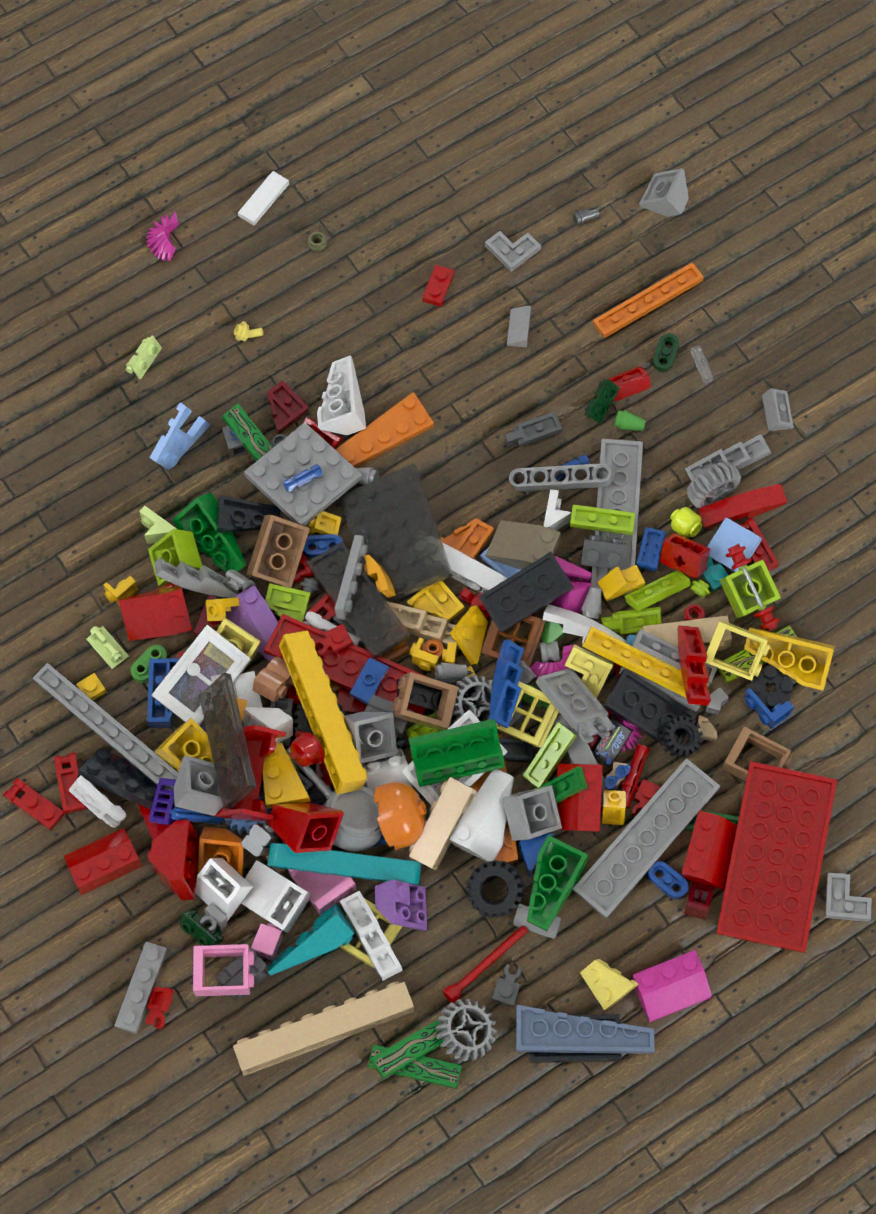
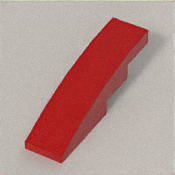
[698,484,788,530]
[677,625,711,706]

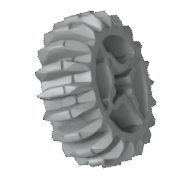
[686,461,741,508]
[452,675,493,723]
[435,999,497,1061]

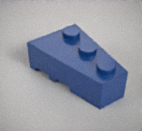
[147,659,194,728]

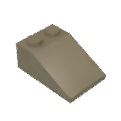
[485,520,561,570]

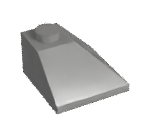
[639,168,689,217]

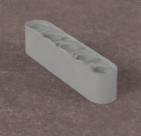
[509,464,613,492]

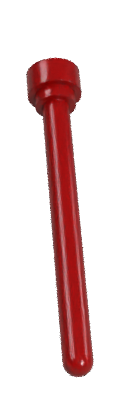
[442,925,528,1004]

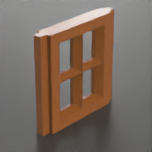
[481,616,546,668]

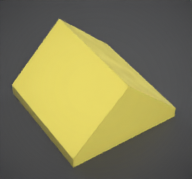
[203,618,261,674]

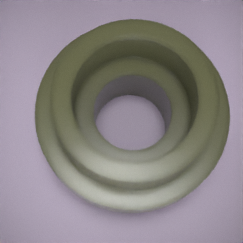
[307,232,327,251]

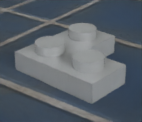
[485,231,541,272]
[825,873,872,922]

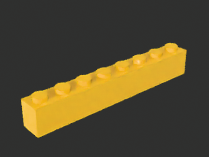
[279,630,367,795]

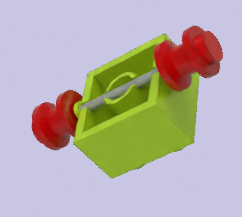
[719,544,781,631]

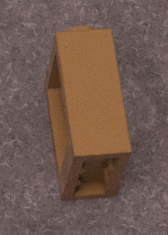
[393,672,459,731]
[722,726,792,781]

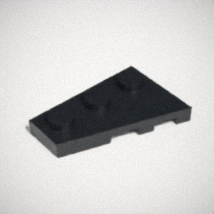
[216,495,280,533]

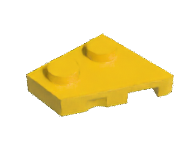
[407,576,465,622]

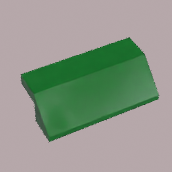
[409,719,505,787]

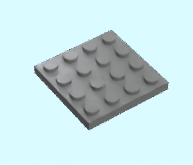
[244,423,362,526]

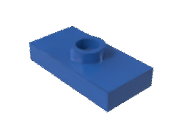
[636,527,666,572]
[350,657,389,705]

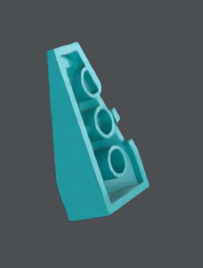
[268,903,354,975]

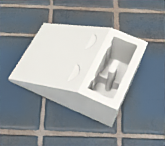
[241,860,312,933]

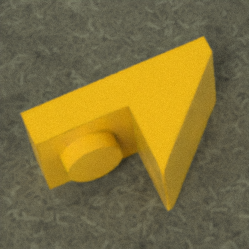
[597,565,645,601]

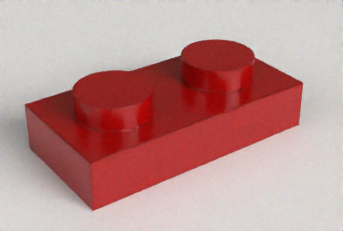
[422,264,454,307]

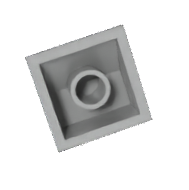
[344,712,397,763]
[174,756,227,816]
[502,785,562,841]

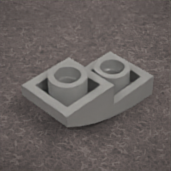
[226,570,257,591]

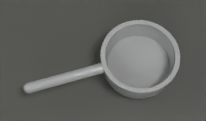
[287,748,382,851]

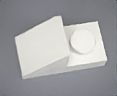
[544,489,572,531]

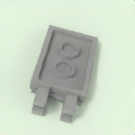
[536,668,614,744]

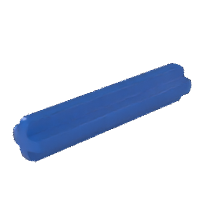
[170,807,224,824]

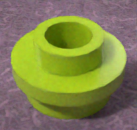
[690,579,711,598]

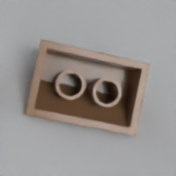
[246,515,310,588]

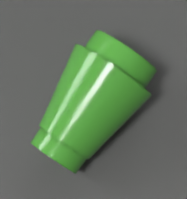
[614,410,646,431]

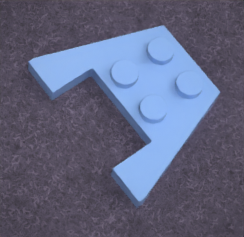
[150,402,211,470]

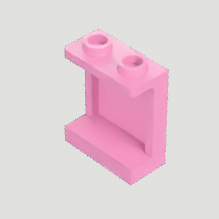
[288,869,356,915]

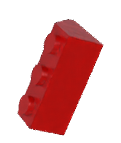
[556,764,602,832]
[681,810,737,890]
[64,828,142,895]

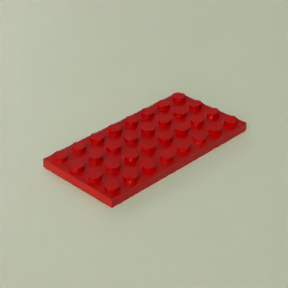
[716,761,837,953]

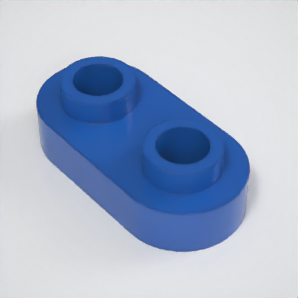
[303,534,344,558]
[648,861,688,899]

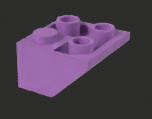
[375,880,427,931]

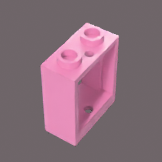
[193,944,254,996]

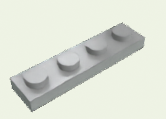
[335,535,367,620]
[114,942,168,1034]

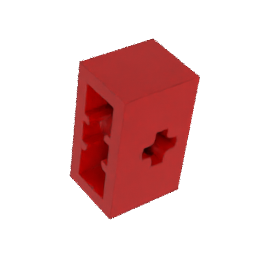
[660,533,711,578]

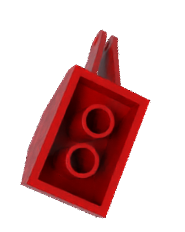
[138,804,200,901]

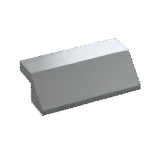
[619,629,717,712]

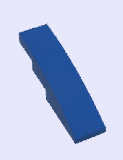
[490,640,524,728]

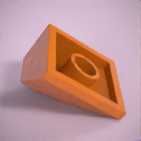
[198,826,244,877]

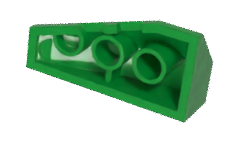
[172,492,246,573]
[527,835,588,931]

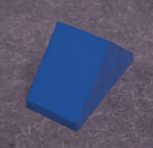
[519,832,553,877]

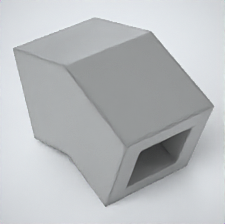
[705,688,729,715]

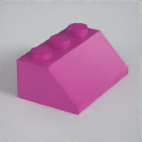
[632,950,712,1023]

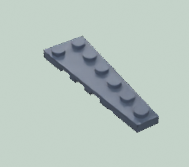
[516,1005,655,1054]

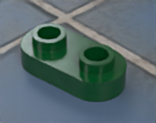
[653,333,679,372]

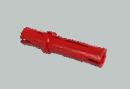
[621,745,650,809]

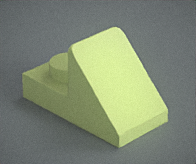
[139,506,177,544]

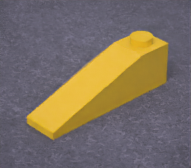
[744,628,835,691]
[155,718,220,772]

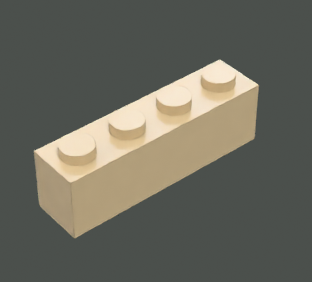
[642,615,732,651]
[409,777,477,870]

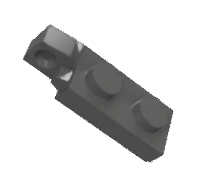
[504,412,562,447]

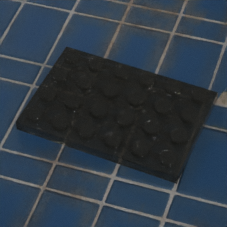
[339,463,453,608]

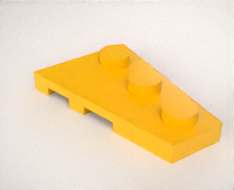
[263,743,311,809]

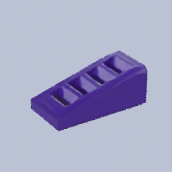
[149,778,176,825]

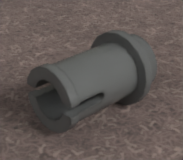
[573,206,599,225]

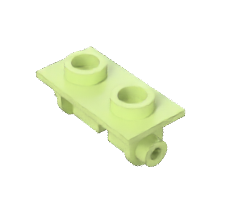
[125,335,162,379]
[86,626,129,669]

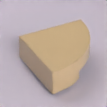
[697,716,717,742]

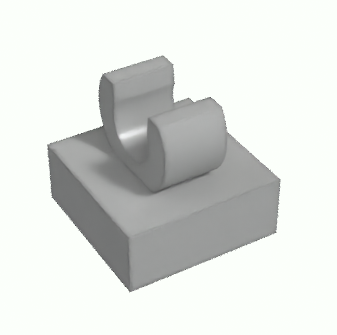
[200,903,227,934]

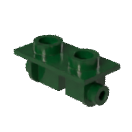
[584,379,620,423]
[179,909,224,946]

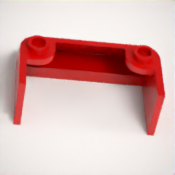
[215,725,286,822]

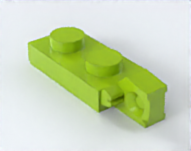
[601,607,662,634]

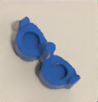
[605,764,631,790]

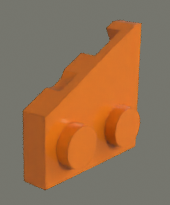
[438,518,494,560]

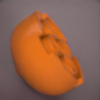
[374,781,427,850]

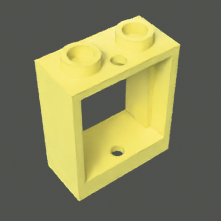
[705,619,770,681]

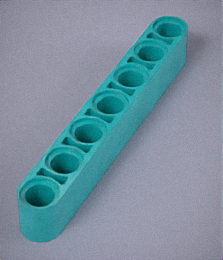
[267,843,421,885]

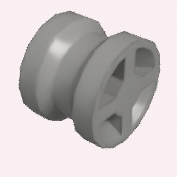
[540,641,560,663]

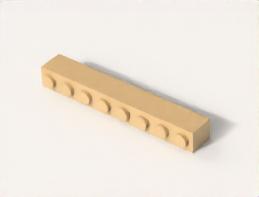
[233,981,414,1076]

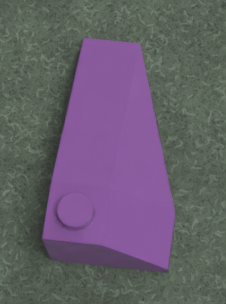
[225,585,278,662]

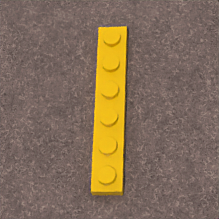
[582,626,686,698]

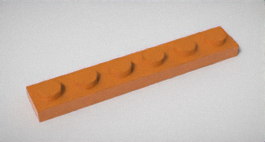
[593,263,704,338]

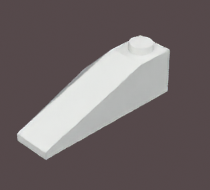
[317,355,366,435]
[449,769,514,861]

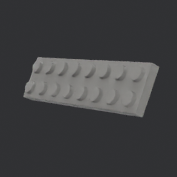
[591,439,643,596]
[572,758,720,919]

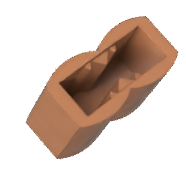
[252,656,294,702]

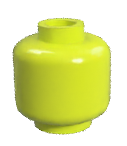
[670,507,702,538]

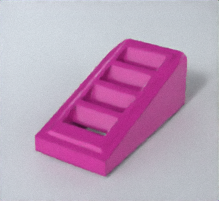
[554,556,592,583]

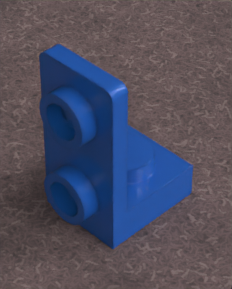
[744,688,794,729]

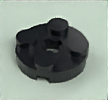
[749,666,793,709]

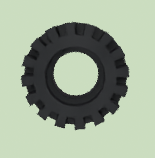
[660,716,703,757]

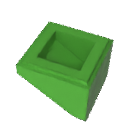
[540,621,565,644]

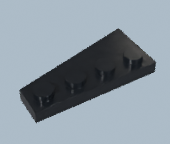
[396,678,483,721]

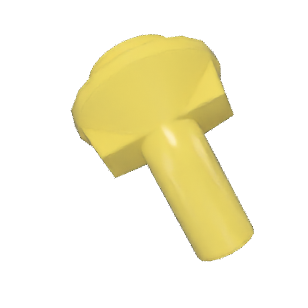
[234,321,264,341]

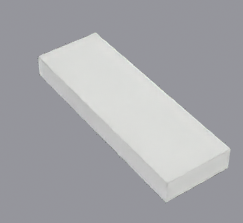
[238,171,289,226]

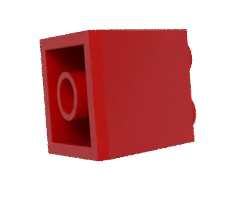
[267,802,344,853]

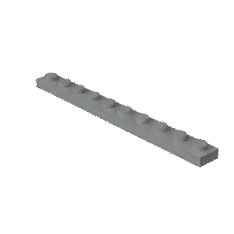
[33,663,178,790]

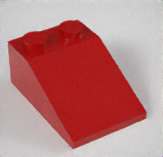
[118,585,192,641]

